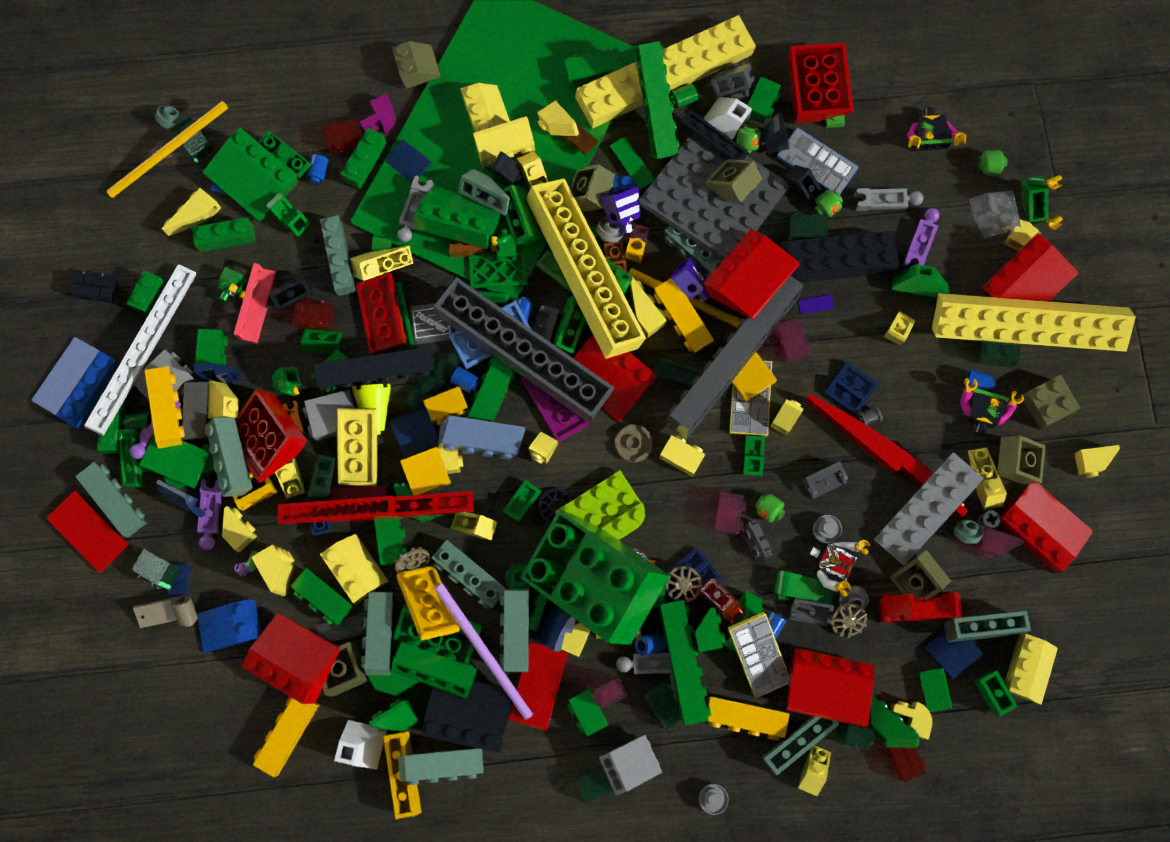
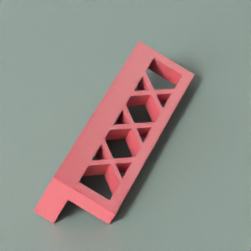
[234,263,277,344]

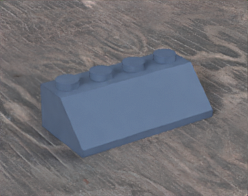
[438,415,525,460]

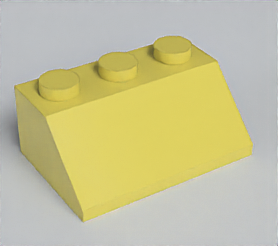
[461,83,510,132]
[473,116,535,167]
[320,534,389,604]
[251,544,295,596]
[1005,634,1058,705]

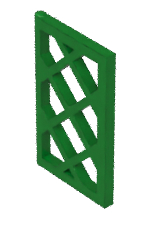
[469,252,528,288]

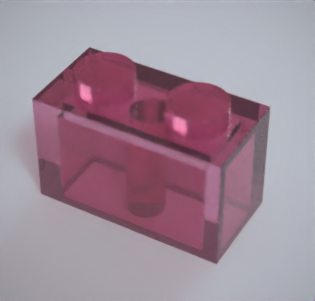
[775,318,812,364]
[714,492,746,536]

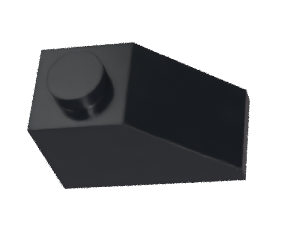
[761,113,790,154]
[492,151,524,187]
[783,165,824,208]

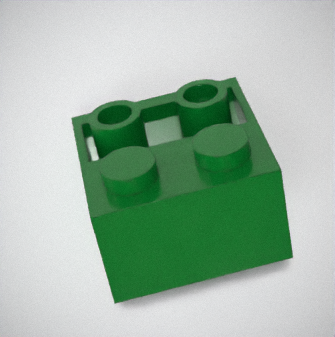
[692,608,725,653]

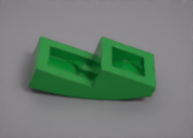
[743,435,765,476]

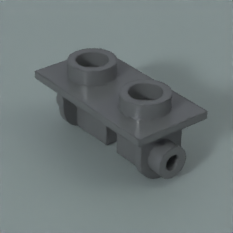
[740,520,772,563]

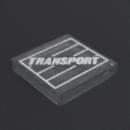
[411,303,452,345]

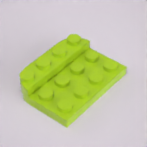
[555,470,645,540]

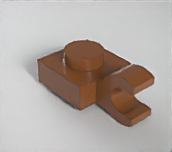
[283,401,306,434]

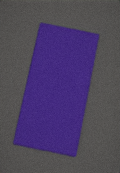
[798,294,835,315]

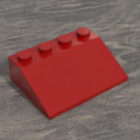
[788,43,854,124]
[704,229,800,320]
[981,232,1078,302]
[573,335,658,422]
[235,389,307,483]
[999,483,1093,574]
[241,613,341,704]
[787,648,874,727]

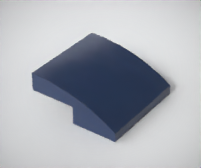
[386,139,432,183]
[825,362,879,414]
[194,363,244,384]
[390,407,439,458]
[156,480,205,518]
[667,548,723,604]
[535,603,576,652]
[923,630,983,679]

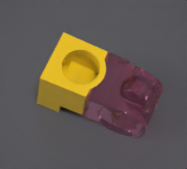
[625,224,650,263]

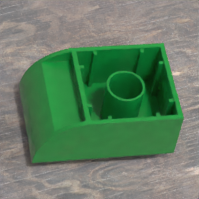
[520,510,670,645]

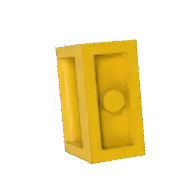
[233,472,277,511]

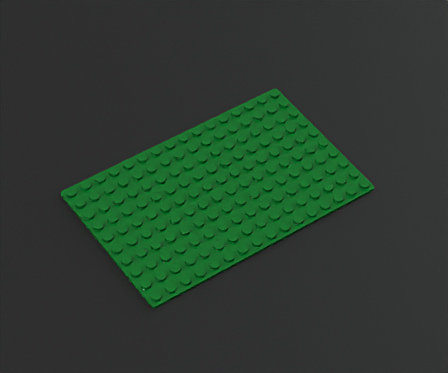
[351,0,636,302]

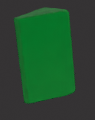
[476,290,510,307]
[301,329,342,354]
[919,668,952,712]

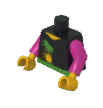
[907,107,966,152]
[960,378,1024,436]

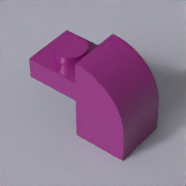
[360,94,395,133]

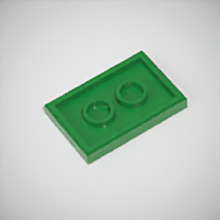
[139,435,211,489]

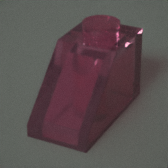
[975,528,1025,559]
[593,677,628,708]

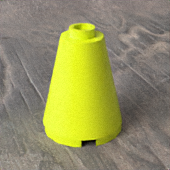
[352,384,391,435]

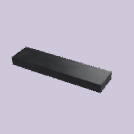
[679,109,749,160]

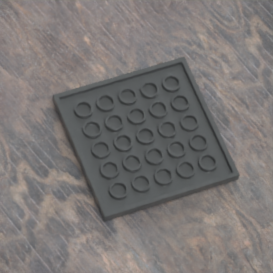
[638,134,790,260]

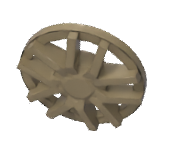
[395,547,430,573]
[665,566,702,603]
[831,603,867,638]

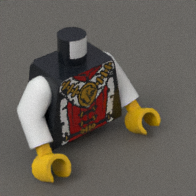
[808,540,870,597]

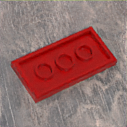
[355,273,407,355]
[46,491,130,573]
[508,642,568,731]

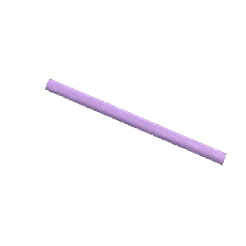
[434,583,533,720]

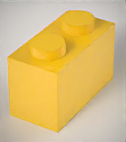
[423,386,468,426]

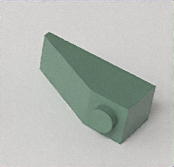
[458,169,510,216]

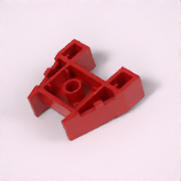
[877,591,962,623]

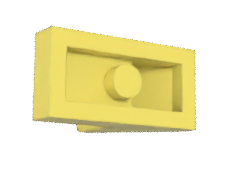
[884,311,915,346]

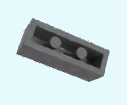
[180,382,211,443]

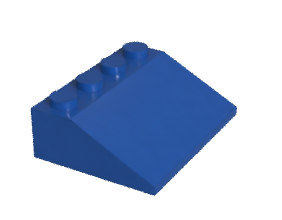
[32,337,120,429]

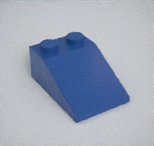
[197,599,262,653]

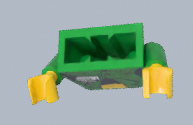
[1021,175,1063,230]

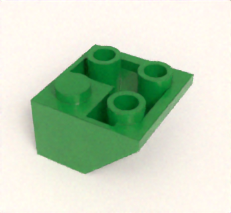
[369,699,421,732]

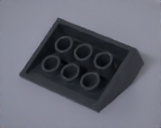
[421,681,512,753]

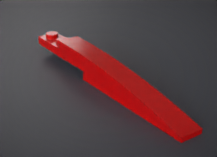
[804,394,968,519]
[278,491,474,524]

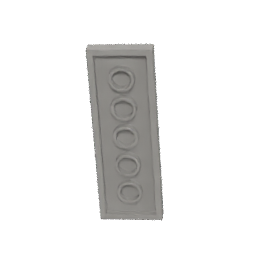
[874,452,984,566]

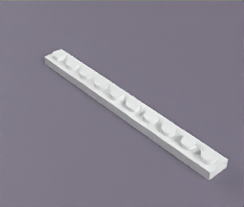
[84,264,196,436]

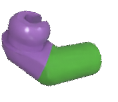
[234,551,259,575]

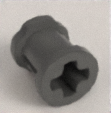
[858,405,883,426]
[978,510,1001,530]

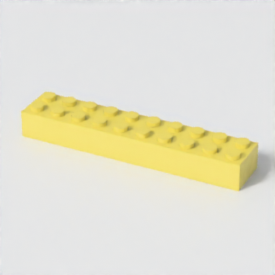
[575,15,756,129]
[526,179,646,359]
[932,293,1136,352]

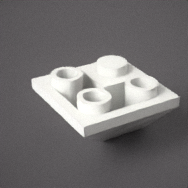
[704,97,752,140]
[334,720,387,769]

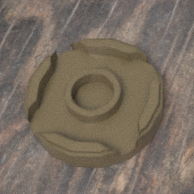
[615,425,653,463]

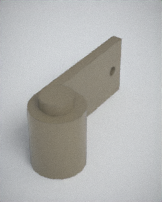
[133,595,198,628]

